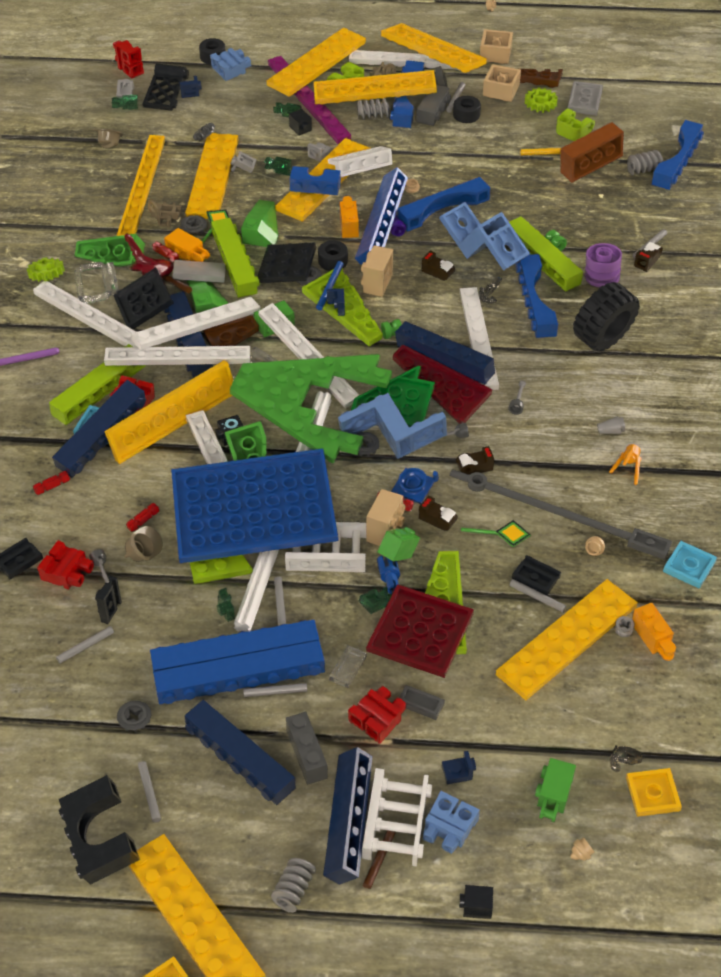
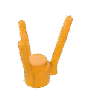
[609,444,642,485]

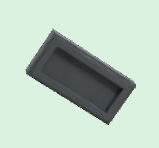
[399,685,445,720]

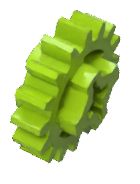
[525,87,558,113]
[27,257,65,282]

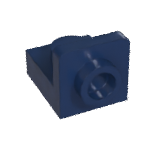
[180,76,202,98]
[327,288,345,316]
[441,751,476,785]

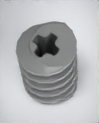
[357,98,389,119]
[627,150,663,175]
[271,858,316,913]

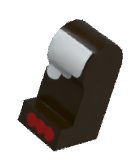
[634,242,663,272]
[421,250,455,281]
[456,446,494,475]
[418,495,458,531]

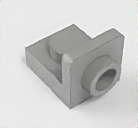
[116,79,135,100]
[308,142,331,162]
[230,151,257,173]

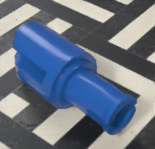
[377,556,400,594]

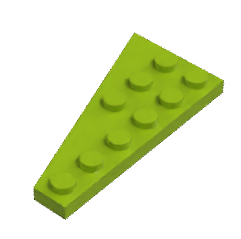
[302,268,383,347]
[425,551,467,654]
[189,555,253,584]

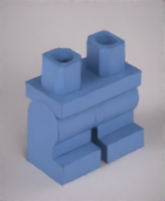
[210,48,251,81]
[423,791,480,854]

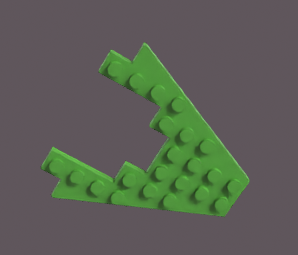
[230,354,392,463]

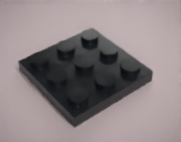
[257,242,317,283]
[113,267,174,330]

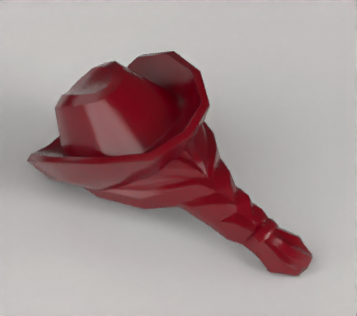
[124,233,174,276]

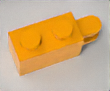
[340,196,359,238]
[164,228,210,262]
[632,603,676,661]

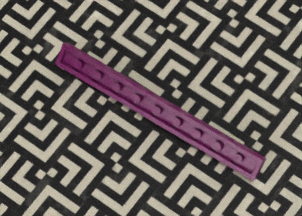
[268,56,351,144]

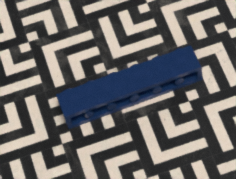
[163,291,213,378]
[395,321,495,384]
[52,380,146,478]
[184,700,296,805]
[323,747,373,885]

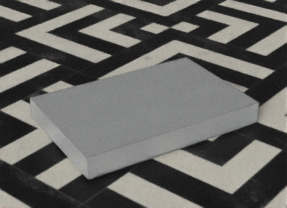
[567,81,603,116]
[173,260,225,283]

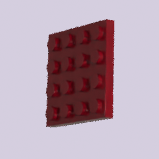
[366,584,474,678]

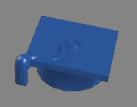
[391,468,439,504]

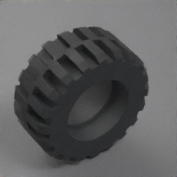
[573,282,640,351]

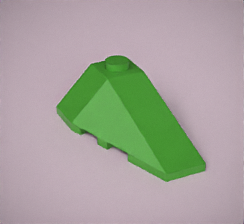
[241,200,278,247]
[74,234,145,267]
[186,280,228,314]
[225,421,266,461]

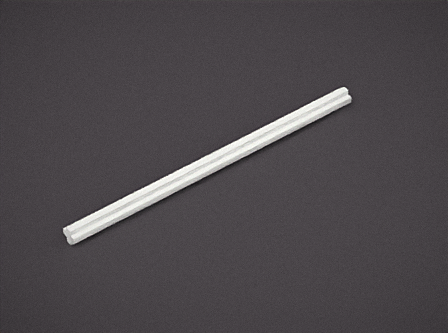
[234,391,332,632]

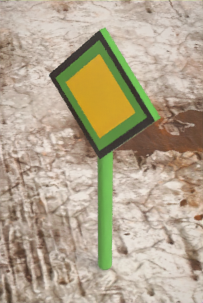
[202,209,229,244]
[461,520,531,547]

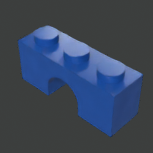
[290,166,341,195]

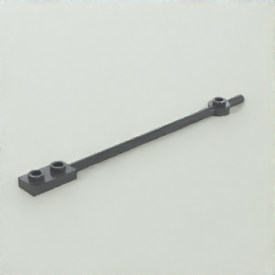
[450,469,672,560]

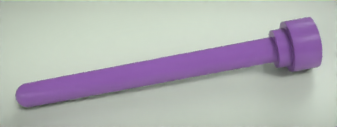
[0,348,60,366]

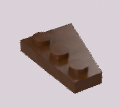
[520,69,563,88]
[203,315,259,346]

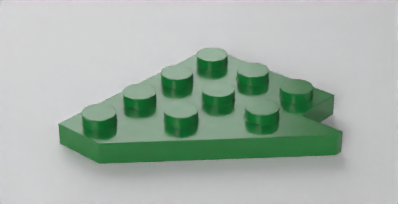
[351,366,435,427]

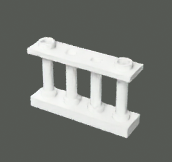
[285,522,366,572]
[362,768,432,866]

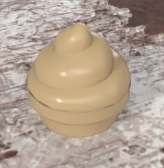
[585,536,605,556]
[570,837,595,861]

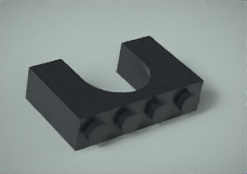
[59,775,140,885]

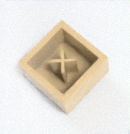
[480,29,513,64]
[483,64,521,102]
[361,245,393,297]
[366,489,405,546]

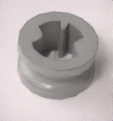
[615,616,634,637]

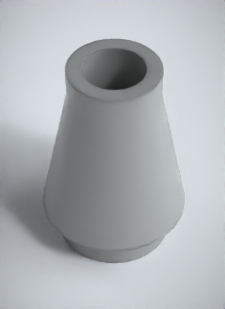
[597,416,626,435]

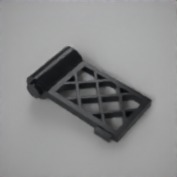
[142,63,189,111]

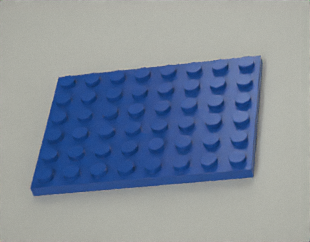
[171,449,339,563]

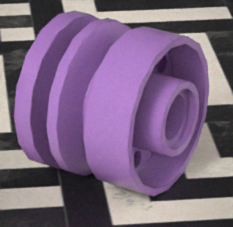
[585,243,622,287]

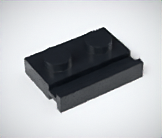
[0,538,43,580]
[512,555,561,596]
[95,576,122,624]

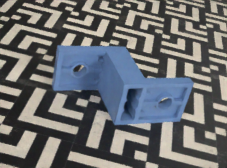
[439,202,530,271]
[338,393,447,459]

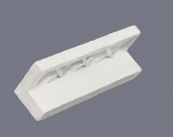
[328,146,392,177]

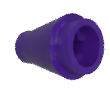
[390,215,406,236]

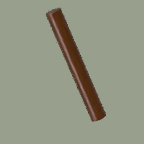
[162,275,192,293]
[363,830,396,889]

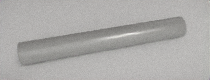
[446,82,465,113]
[633,229,667,258]
[274,576,286,626]
[509,579,566,613]
[56,626,114,664]
[243,683,307,697]
[138,761,161,823]

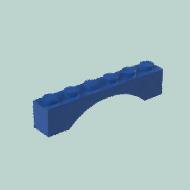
[390,61,424,128]
[651,120,704,190]
[397,177,490,232]
[516,254,558,338]

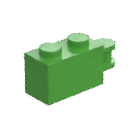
[535,758,576,823]

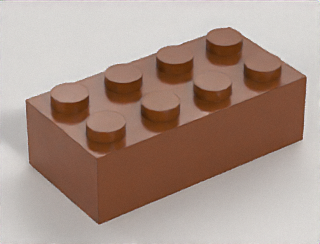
[560,122,624,183]

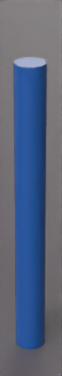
[316,261,344,310]

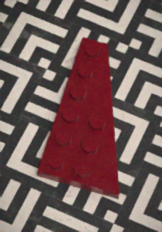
[393,345,492,424]

